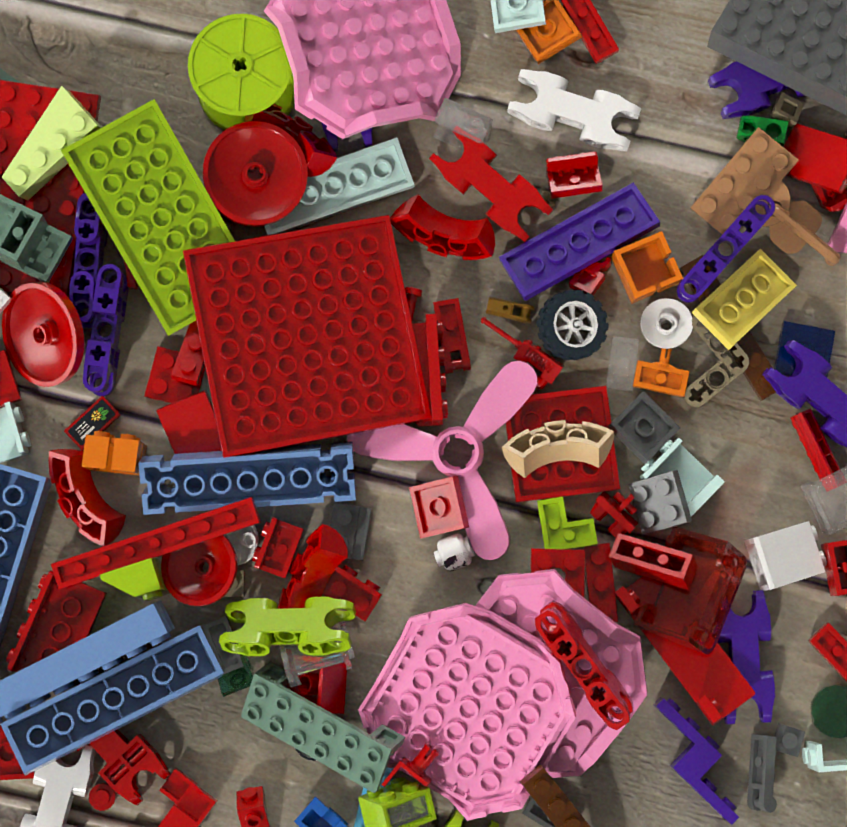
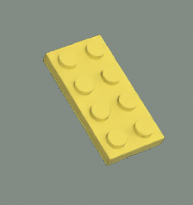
[692,249,797,350]

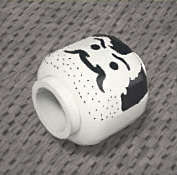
[434,533,475,571]

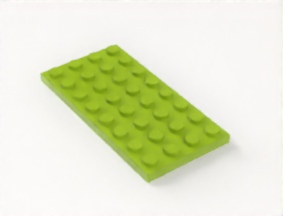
[61,99,235,336]

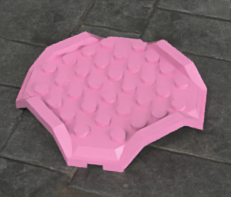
[264,0,461,139]
[475,569,648,778]
[358,603,577,821]

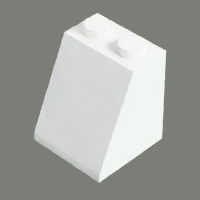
[744,521,827,591]

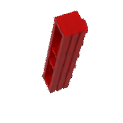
[790,408,847,492]

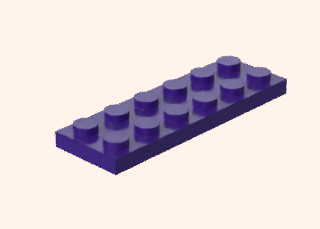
[499,182,660,301]

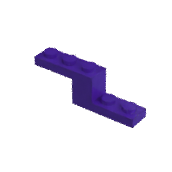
[653,697,739,825]

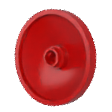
[203,121,308,227]
[2,281,84,387]

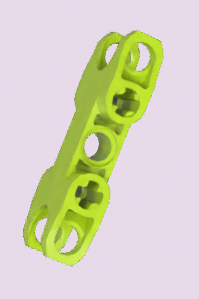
[219,597,356,656]

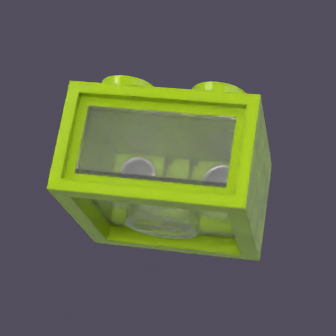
[358,777,437,827]

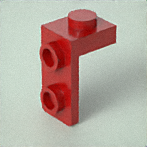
[236,786,270,827]

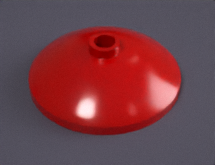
[161,535,237,606]

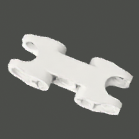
[507,69,641,151]
[20,744,95,827]

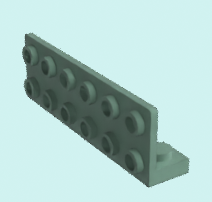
[241,662,405,793]

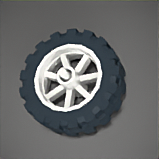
[536,290,609,360]

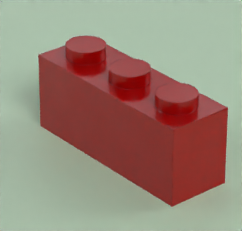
[609,533,698,590]

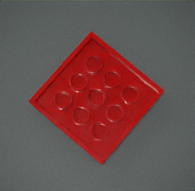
[505,386,620,503]

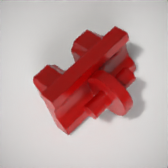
[590,492,638,538]

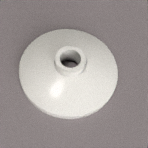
[640,298,693,349]

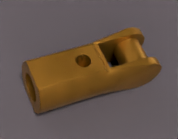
[486,297,535,324]

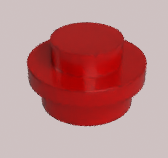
[89,783,116,811]

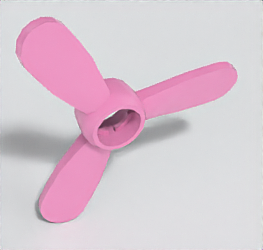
[347,361,537,560]

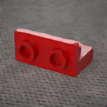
[323,565,382,622]

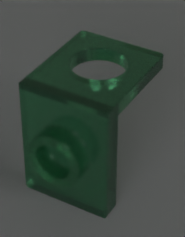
[218,654,254,697]

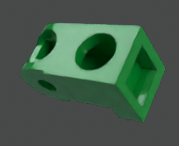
[736,116,789,147]

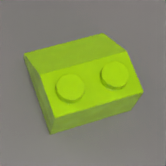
[100,558,167,601]

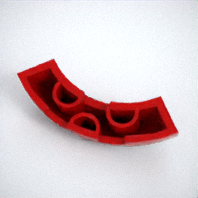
[244,104,337,177]
[390,194,495,260]
[48,449,126,546]
[277,524,348,609]

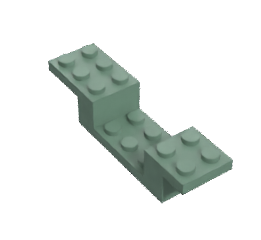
[0,194,73,283]

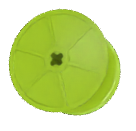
[188,14,295,130]

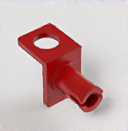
[381,743,439,787]

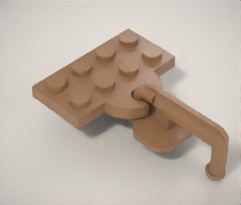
[691,127,841,266]

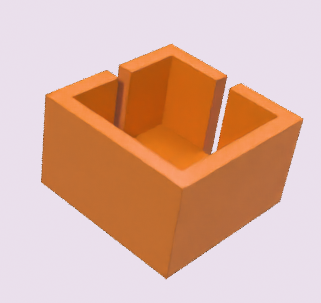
[611,231,683,304]
[82,431,147,476]

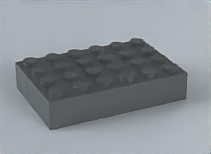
[707,0,847,115]

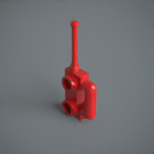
[481,317,564,390]

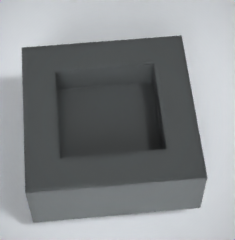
[774,723,805,757]

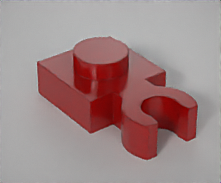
[569,257,611,296]

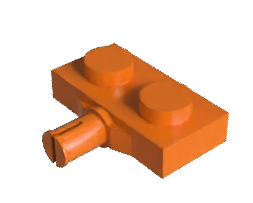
[632,348,689,398]

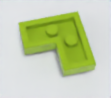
[537,497,598,549]

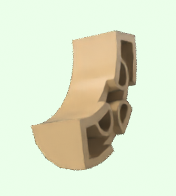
[502,420,614,478]

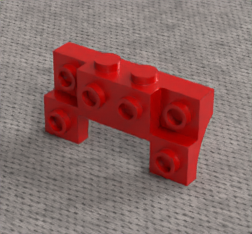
[158,768,218,827]

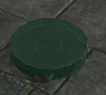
[810,685,847,739]

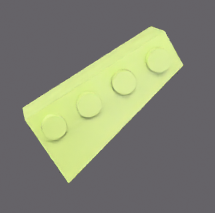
[2,86,102,200]

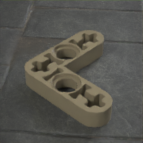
[685,315,749,407]

